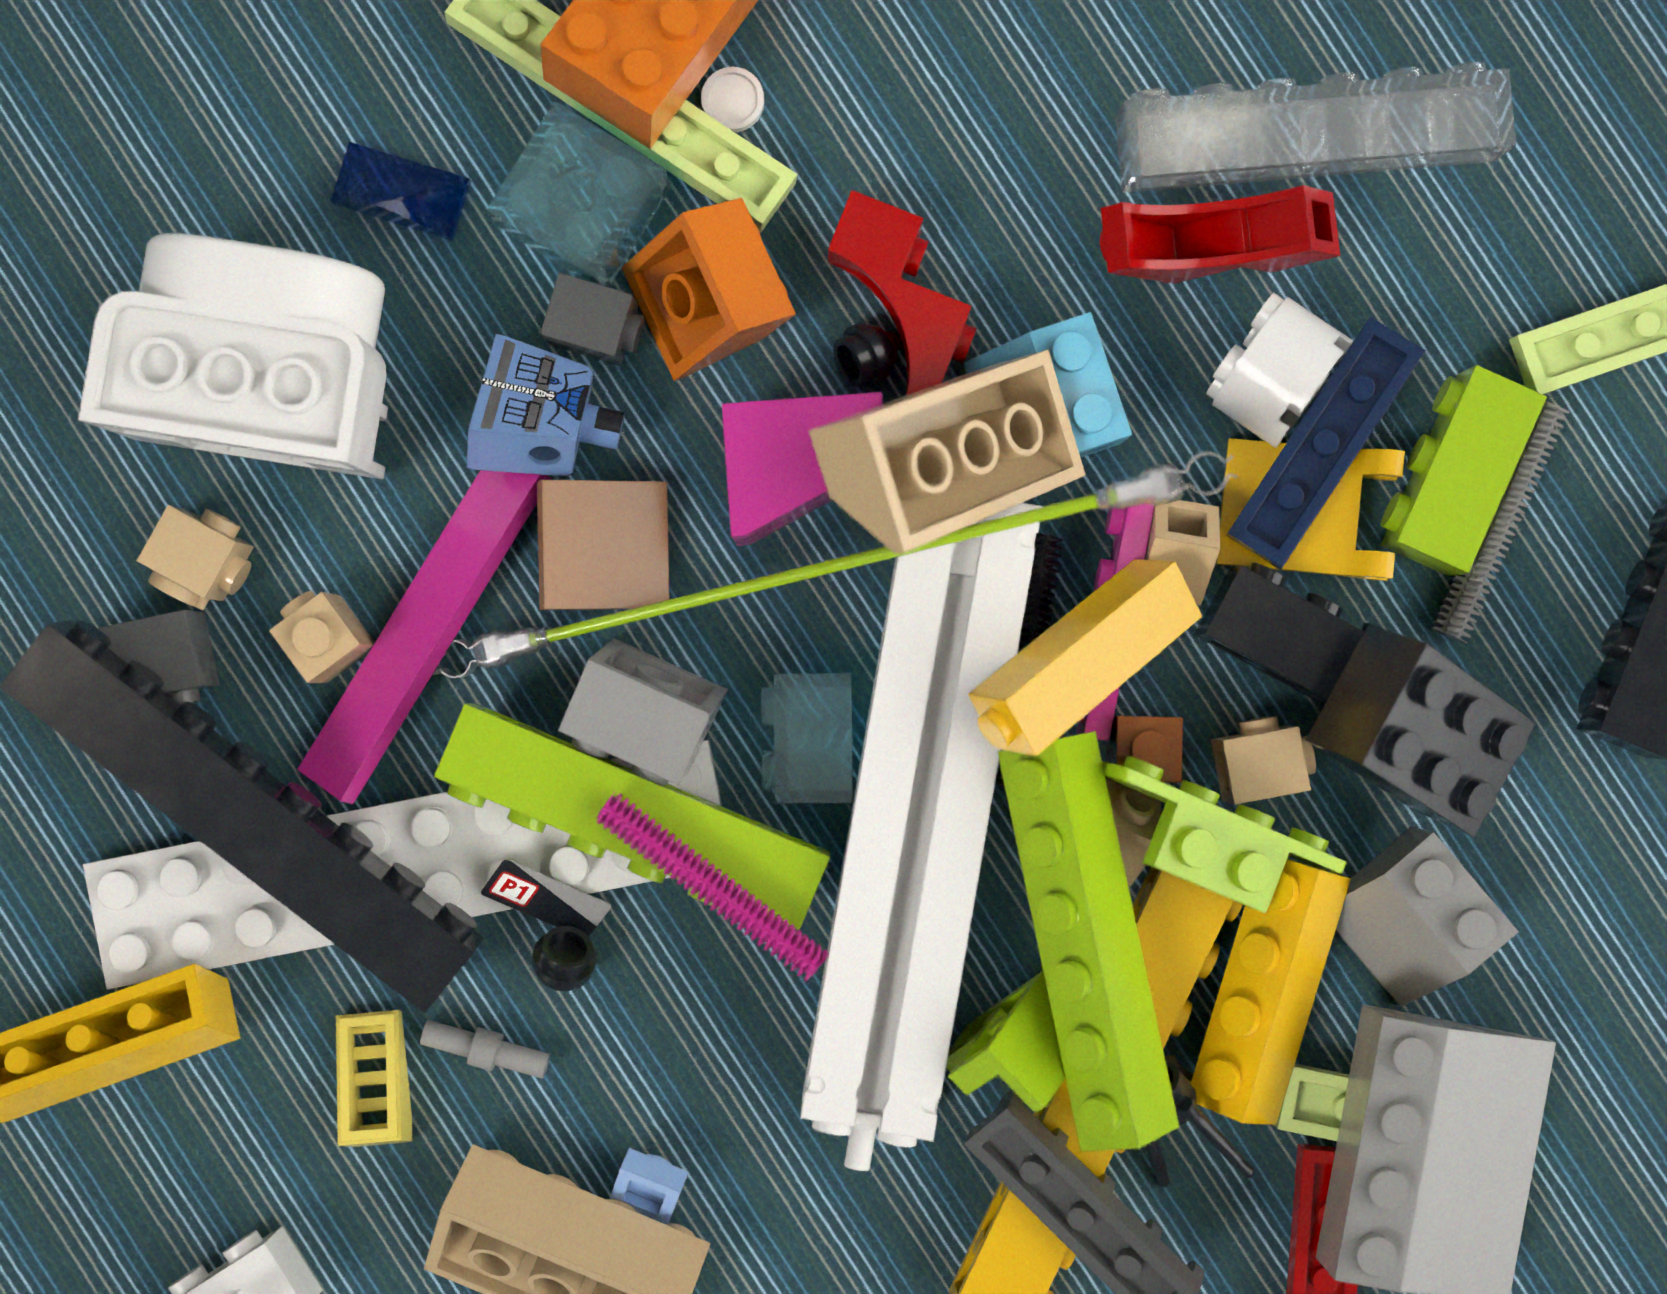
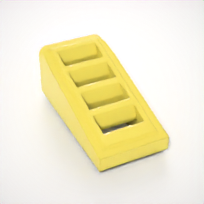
[336,1010,412,1147]

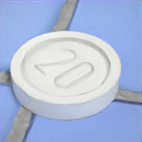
[701,67,764,132]

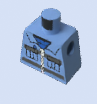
[467,334,625,476]

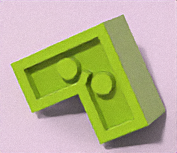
[946,971,1065,1112]

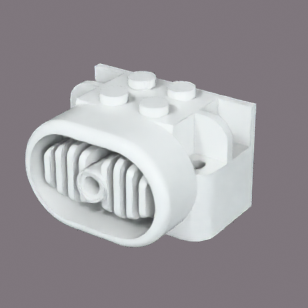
[78,233,388,480]

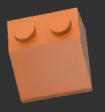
[621,198,796,381]

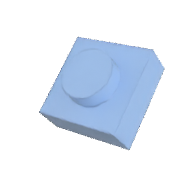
[609,1148,689,1224]

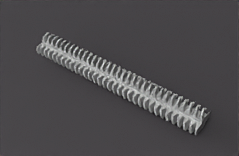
[1431,401,1570,644]

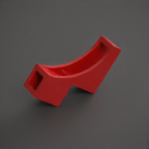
[1100,185,1340,284]
[828,190,977,396]

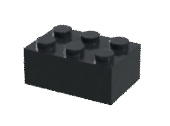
[1306,624,1536,837]

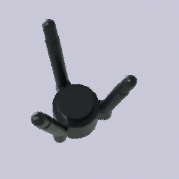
[1145,1054,1254,1187]

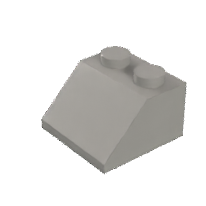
[558,638,728,785]
[1335,827,1518,1006]

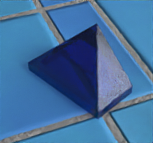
[331,142,471,241]

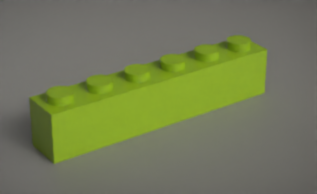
[434,703,830,930]
[997,731,1179,1151]

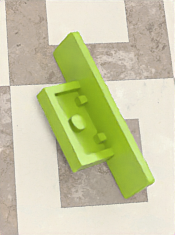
[1102,756,1347,913]

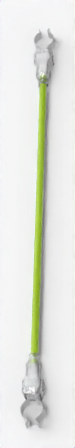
[433,452,1238,678]

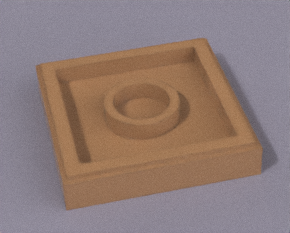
[537,480,669,610]

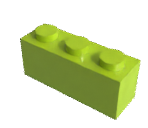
[1380,365,1547,576]

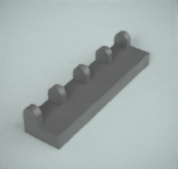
[964,1089,1205,1294]

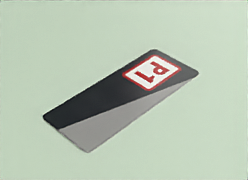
[481,859,611,937]

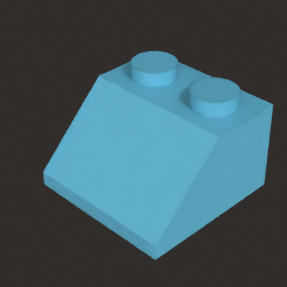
[963,312,1132,458]

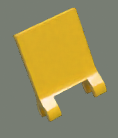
[1216,438,1405,581]

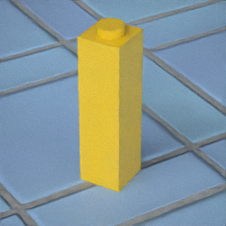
[968,559,1202,756]

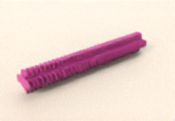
[596,792,829,981]

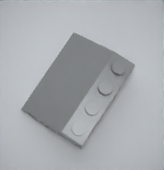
[1316,1004,1556,1294]

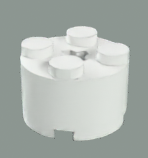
[1206,293,1353,448]

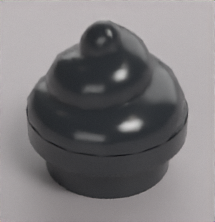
[833,323,901,386]
[531,926,597,992]

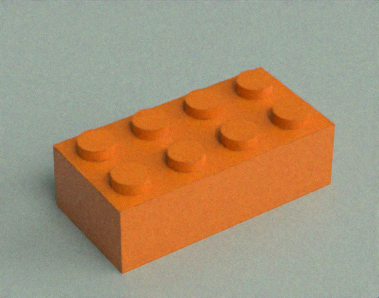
[540,0,758,149]

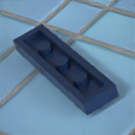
[1226,317,1426,570]

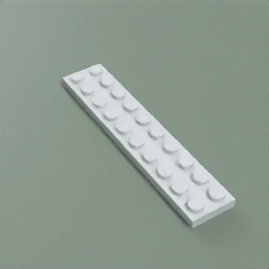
[83,740,722,989]

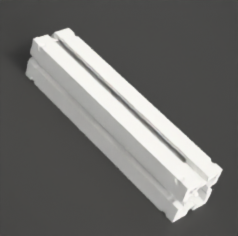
[801,503,1042,1171]

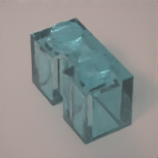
[761,673,853,804]

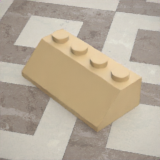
[809,350,1085,554]
[424,1144,711,1294]

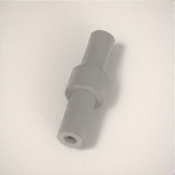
[420,1020,551,1079]

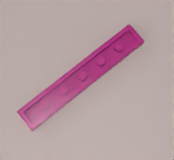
[297,470,552,805]

